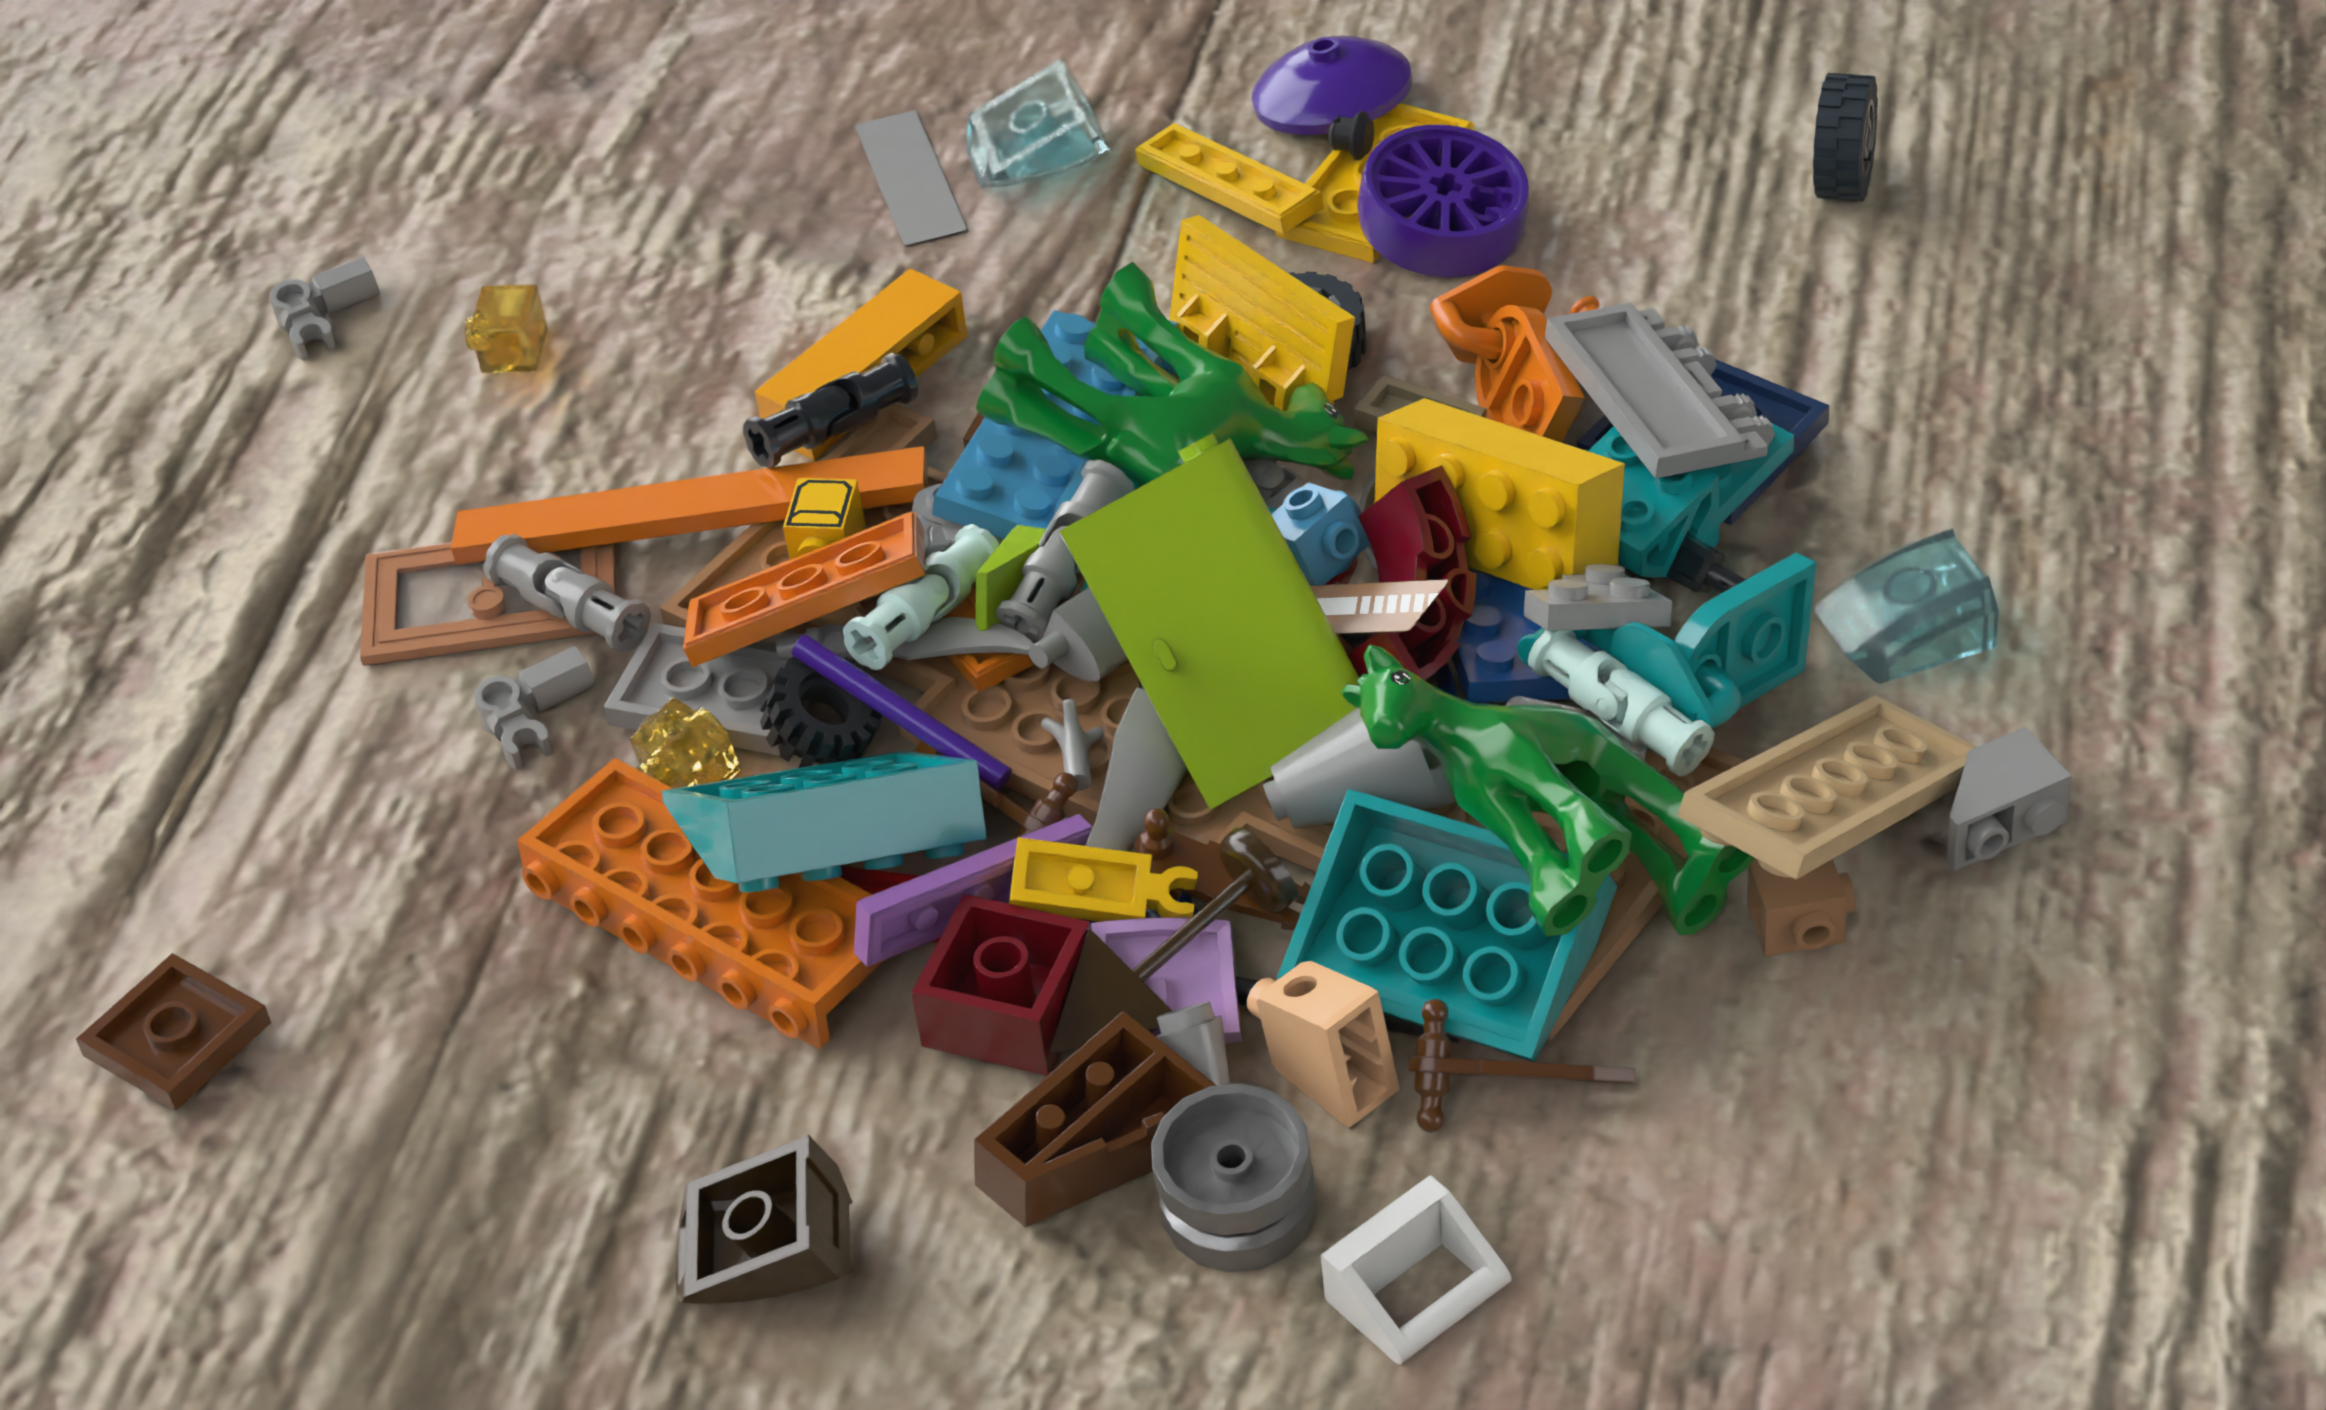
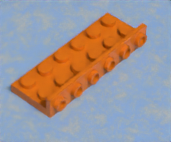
[517,758,884,1049]

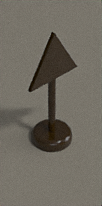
[1050,827,1299,1054]

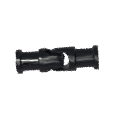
[743,353,918,468]

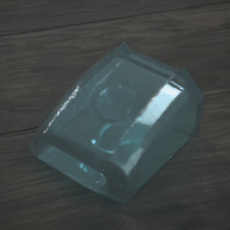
[966,58,1112,188]
[1812,528,1999,684]

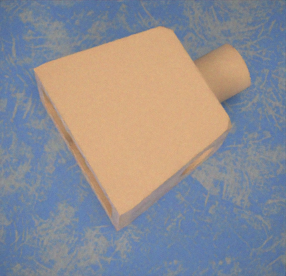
[1247,961,1400,1128]

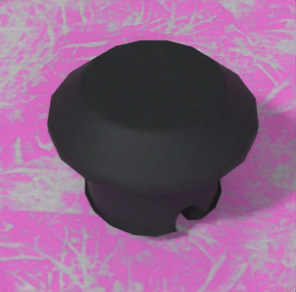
[1328,111,1374,160]

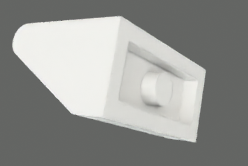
[1321,1175,1512,1365]

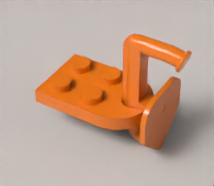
[1429,265,1600,443]

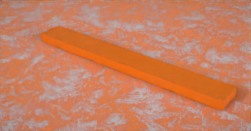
[451,446,928,565]

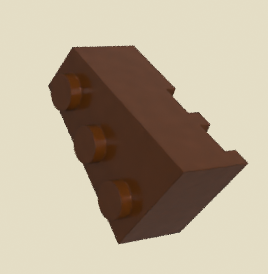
[974,1011,1217,1228]

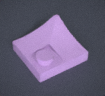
[1091,918,1243,1044]

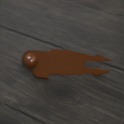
[915,741,1078,839]
[1134,808,1311,931]
[1408,998,1635,1133]

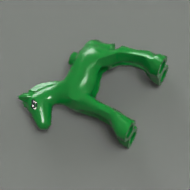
[976,262,1369,486]
[1341,645,1755,936]

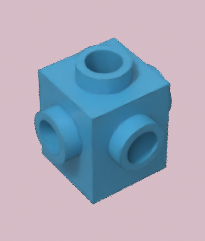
[1272,482,1370,586]

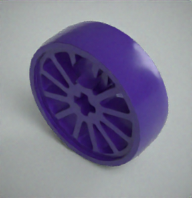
[1357,124,1529,278]

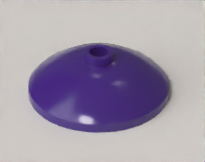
[1252,36,1413,135]

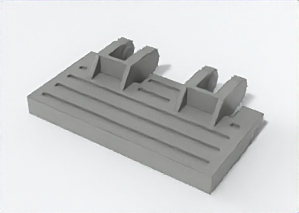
[1545,303,1776,479]

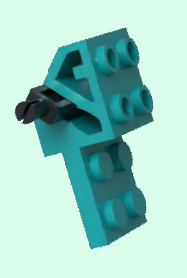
[1588,414,1794,593]

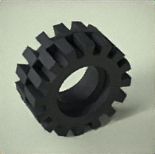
[760,652,883,768]

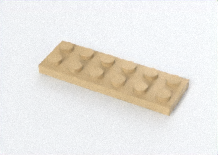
[1677,695,1978,879]

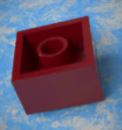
[911,894,1091,1076]

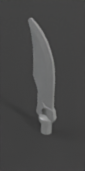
[776,617,1034,661]

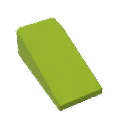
[975,525,1046,631]

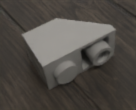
[1946,726,2072,871]

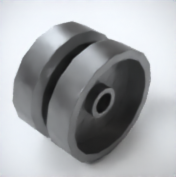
[1151,1083,1317,1272]

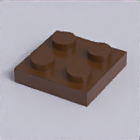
[76,953,271,1111]

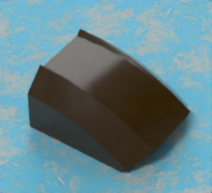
[676,1135,854,1304]

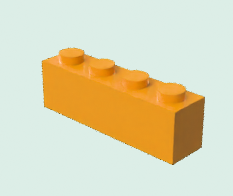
[755,268,968,461]

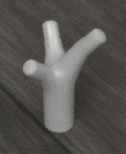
[1041,699,1104,791]

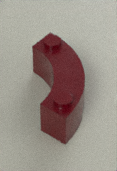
[1348,465,1476,681]

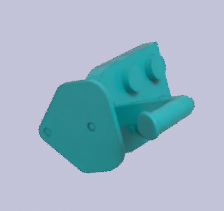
[1517,552,1817,754]

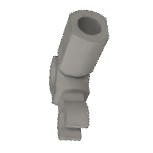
[270,256,380,361]
[474,645,595,770]

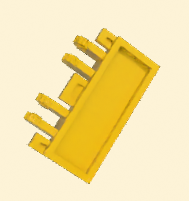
[1169,215,1355,411]

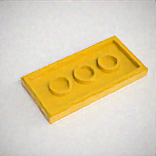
[1275,103,1475,264]

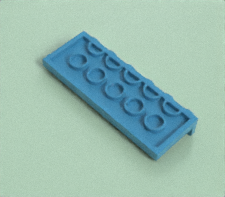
[932,310,1178,539]

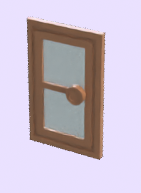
[360,542,616,666]

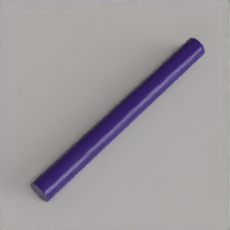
[791,634,1012,790]

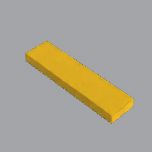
[1135,123,1324,235]

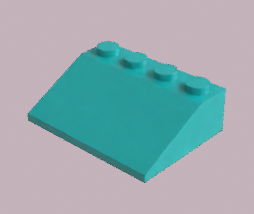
[662,751,987,892]
[1277,789,1617,1062]

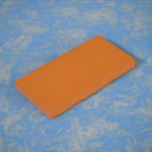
[683,511,925,668]

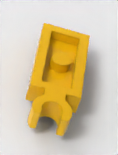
[1009,837,1198,922]

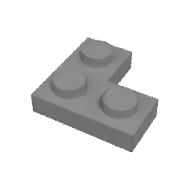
[1524,564,1672,631]

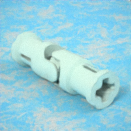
[843,524,999,670]
[1528,630,1715,776]

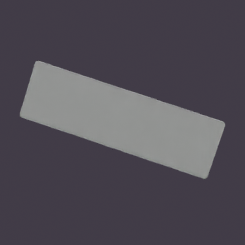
[855,110,967,245]

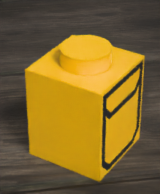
[783,478,866,559]

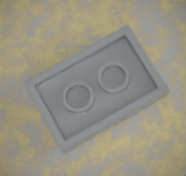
[603,623,810,755]

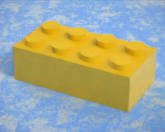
[1374,398,1625,590]

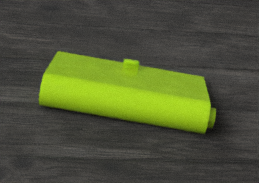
[1059,433,1359,810]

